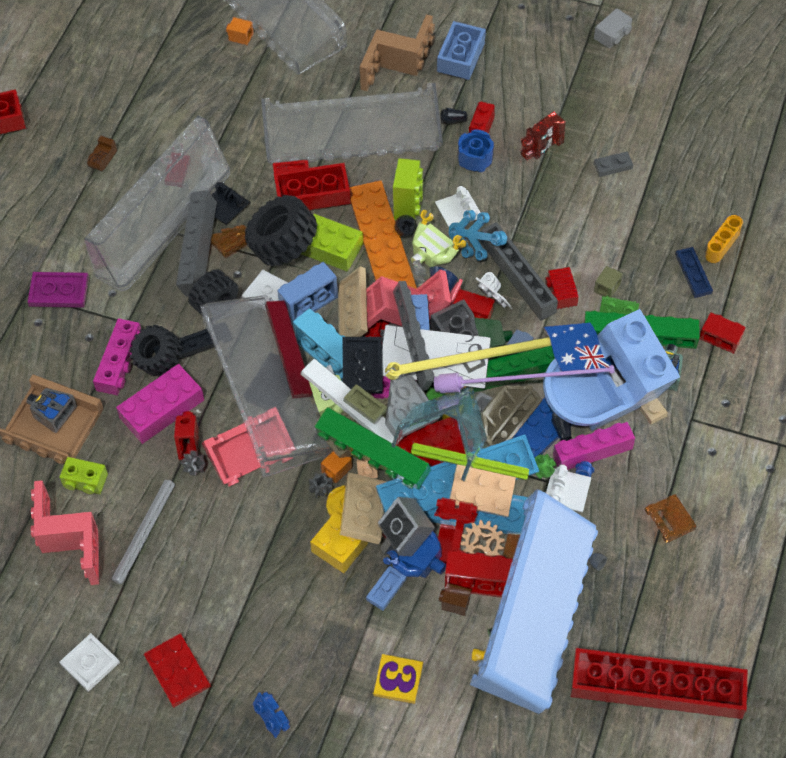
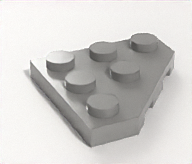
[385,373,440,440]

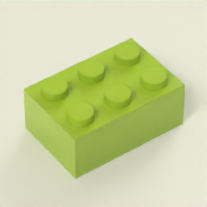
[393,158,423,220]
[301,214,363,272]

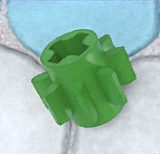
[534,454,556,479]

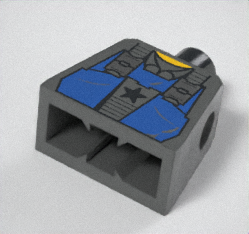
[27,388,77,433]

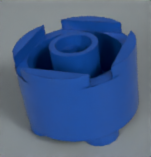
[458,130,494,172]

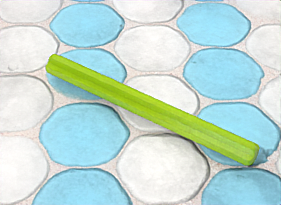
[411,443,529,480]

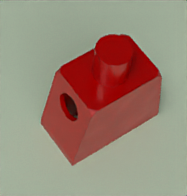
[174,411,199,460]

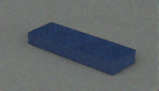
[675,247,713,298]

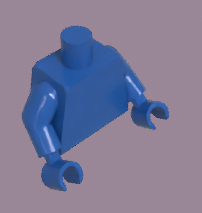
[383,531,446,578]

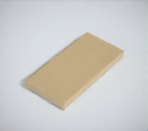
[338,266,367,337]
[340,472,386,544]

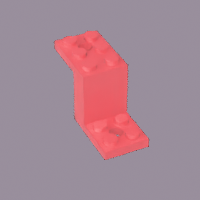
[366,270,451,329]
[31,481,99,585]

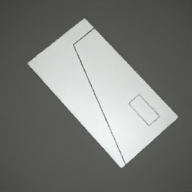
[382,325,490,388]

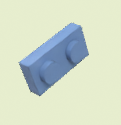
[411,294,430,330]
[366,566,406,611]

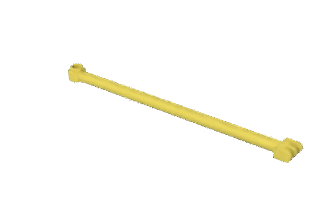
[385,337,552,380]

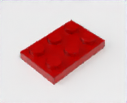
[144,633,211,708]

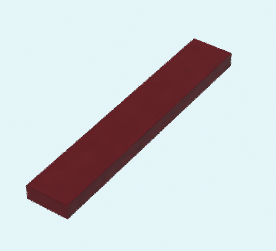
[265,300,313,399]

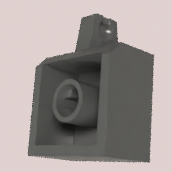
[378,497,435,557]

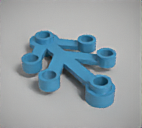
[448,210,507,260]

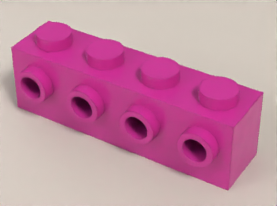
[93,318,141,396]
[553,422,635,470]

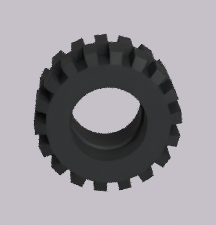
[188,269,239,320]
[129,325,183,377]

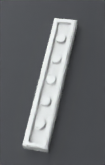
[301,359,403,445]

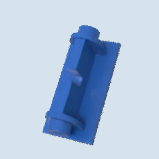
[253,692,290,738]

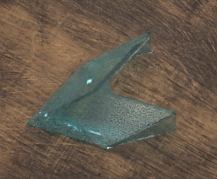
[391,386,487,481]

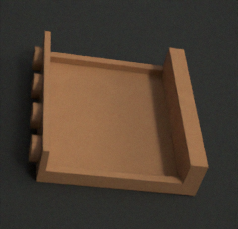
[0,375,104,464]

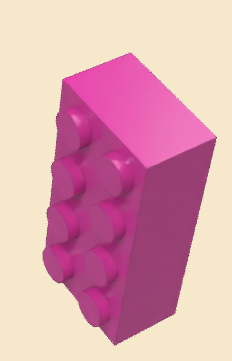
[116,364,204,444]

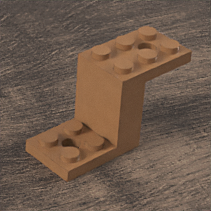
[360,15,435,91]

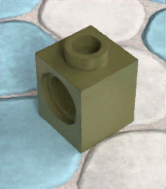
[594,266,622,298]

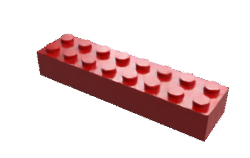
[570,648,748,719]

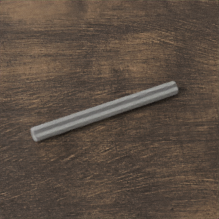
[112,480,175,584]

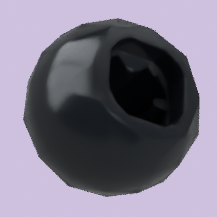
[394,215,417,238]

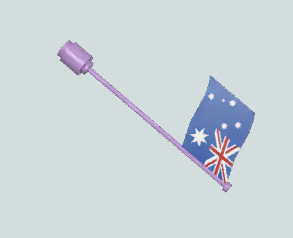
[434,323,615,394]

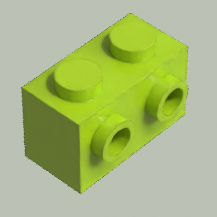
[59,457,108,494]

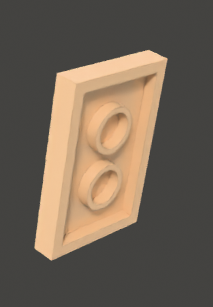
[449,464,516,518]

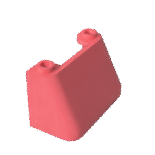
[201,408,295,486]

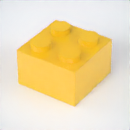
[310,512,368,573]

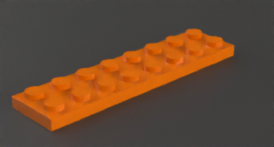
[349,180,417,289]

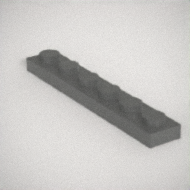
[393,281,434,390]

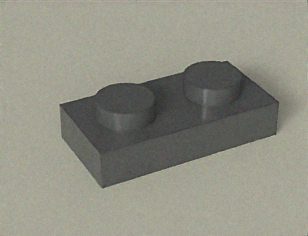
[593,151,633,177]

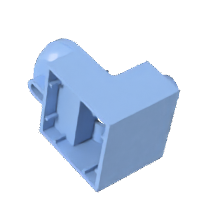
[543,309,680,431]

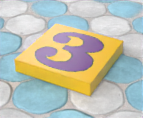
[373,654,423,704]

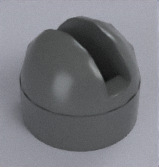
[589,553,607,571]

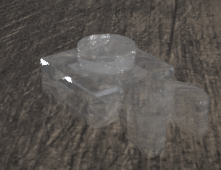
[413,260,427,287]

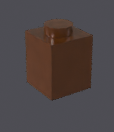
[439,583,471,616]

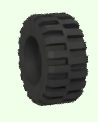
[245,195,317,266]

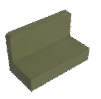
[343,384,387,424]

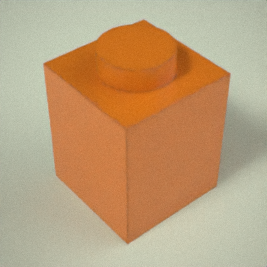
[226,17,254,45]
[321,451,352,483]

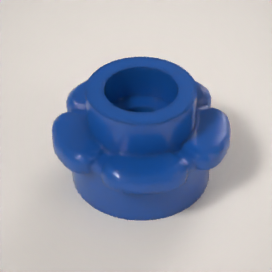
[575,461,595,477]

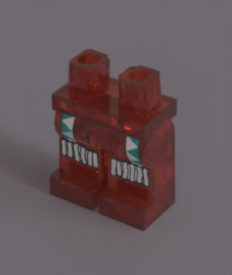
[520,111,565,160]

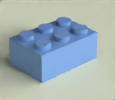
[437,21,486,80]
[277,262,338,325]

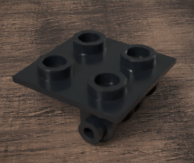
[212,182,250,225]

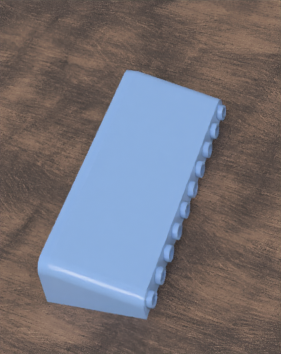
[470,489,598,714]

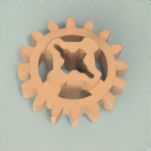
[461,520,505,557]

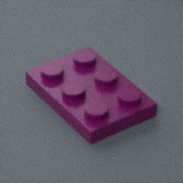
[27,272,89,307]

